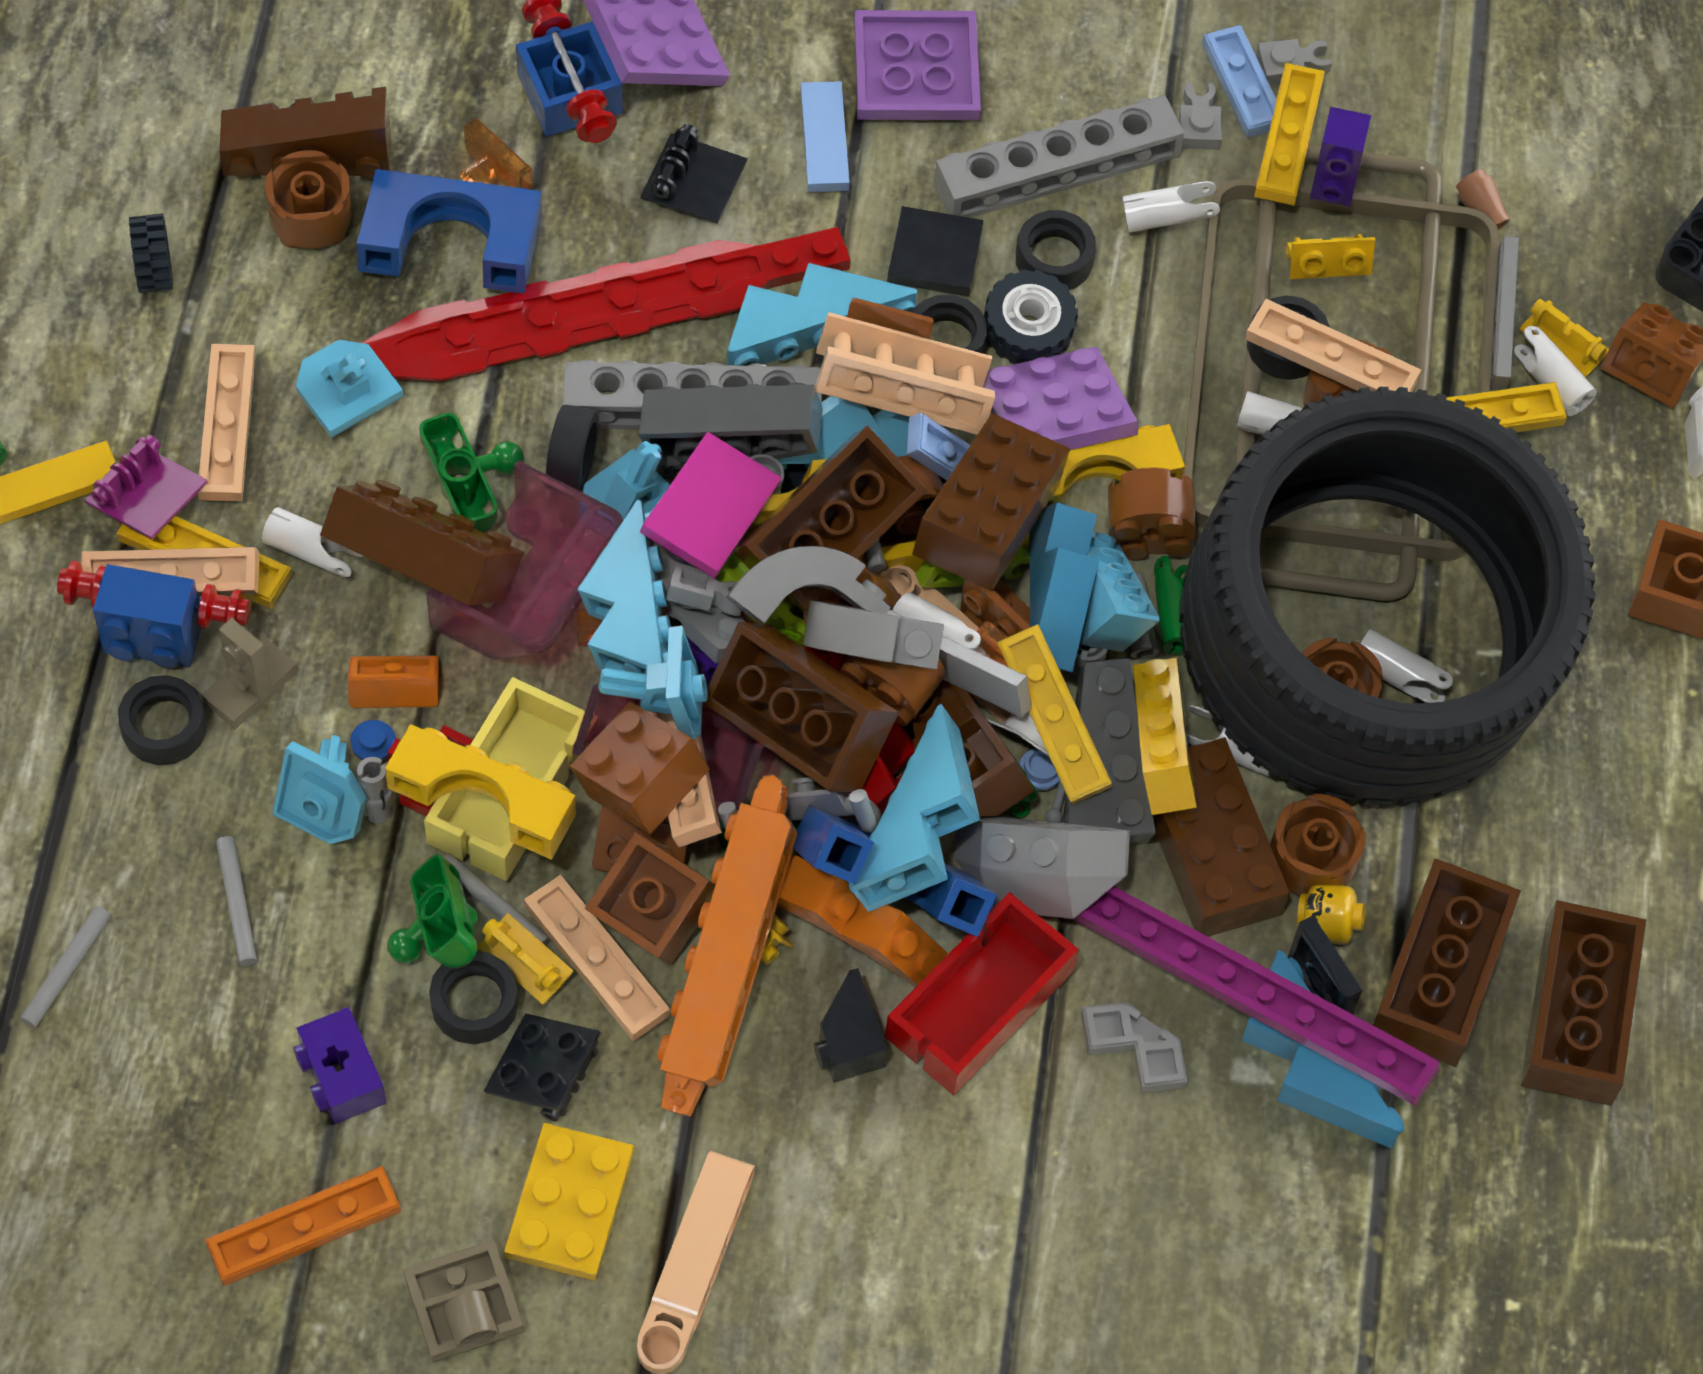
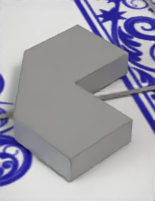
[1081,1002,1188,1093]

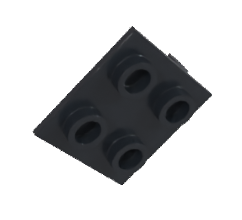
[641,124,748,224]
[484,1013,601,1122]

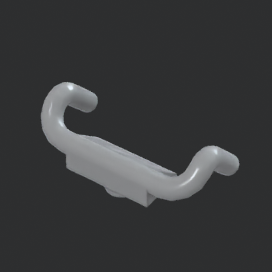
[718,778,881,833]

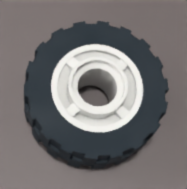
[983,269,1078,364]

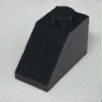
[814,968,888,1083]

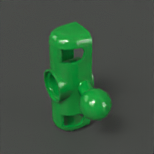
[419,413,524,533]
[387,854,477,968]

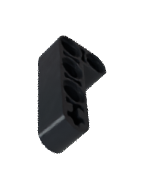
[1655,197,1703,311]

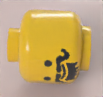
[1297,885,1366,945]

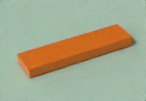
[205,1166,401,1286]

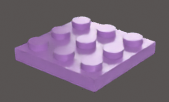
[583,0,730,86]
[854,10,981,120]
[983,346,1138,450]

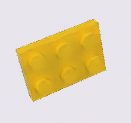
[504,1123,634,1281]

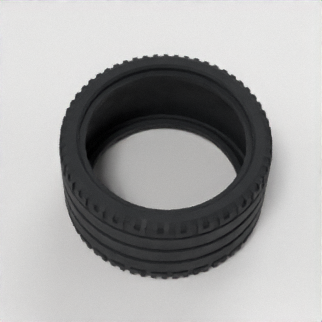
[1179,386,1596,808]

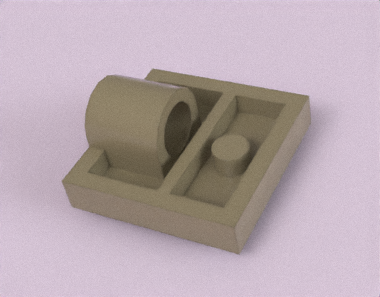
[403,1239,524,1362]

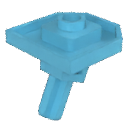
[296,340,404,438]
[581,441,670,544]
[599,626,708,739]
[272,735,367,844]

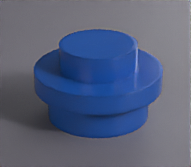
[350,720,396,762]

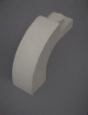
[726,546,891,624]
[803,600,944,669]

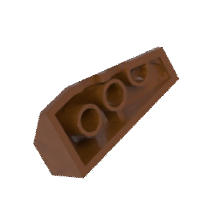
[912,680,1035,816]

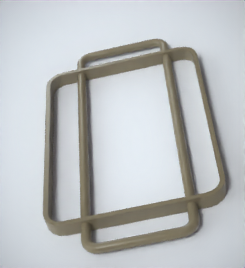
[1183,145,1499,601]

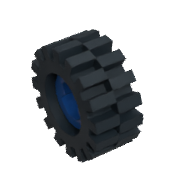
[129,213,173,293]

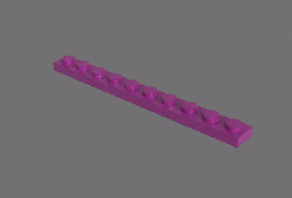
[1073,886,1440,1106]

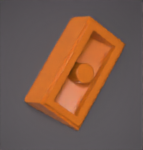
[348,656,439,708]

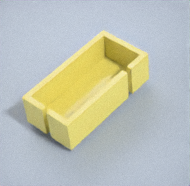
[424,677,592,882]

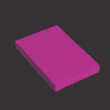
[640,432,782,579]

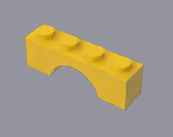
[1045,424,1185,508]
[1133,657,1197,815]
[385,724,576,860]

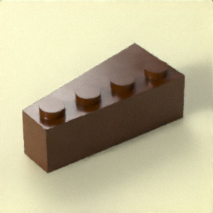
[219,86,391,178]

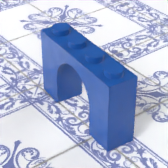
[357,169,541,293]
[794,805,997,937]

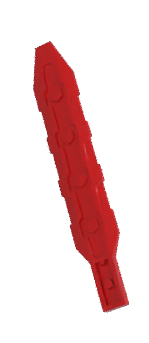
[362,227,851,382]

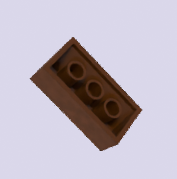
[733,425,928,611]

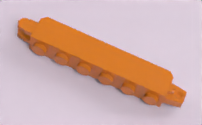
[657,774,798,1117]

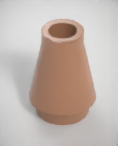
[1456,169,1510,230]

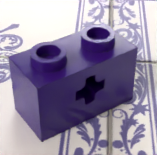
[1310,106,1371,207]
[293,1007,386,1125]

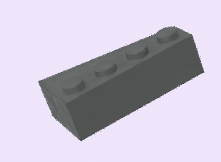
[639,382,823,479]
[1063,658,1155,846]

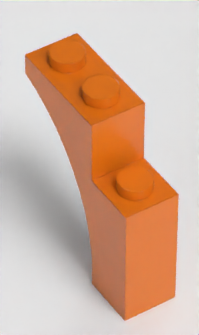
[777,854,948,987]

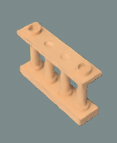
[816,312,995,435]

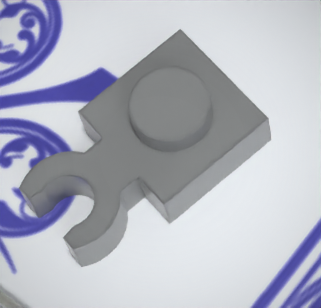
[1256,39,1332,85]
[1179,82,1222,150]
[666,562,741,616]

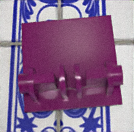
[84,435,208,540]

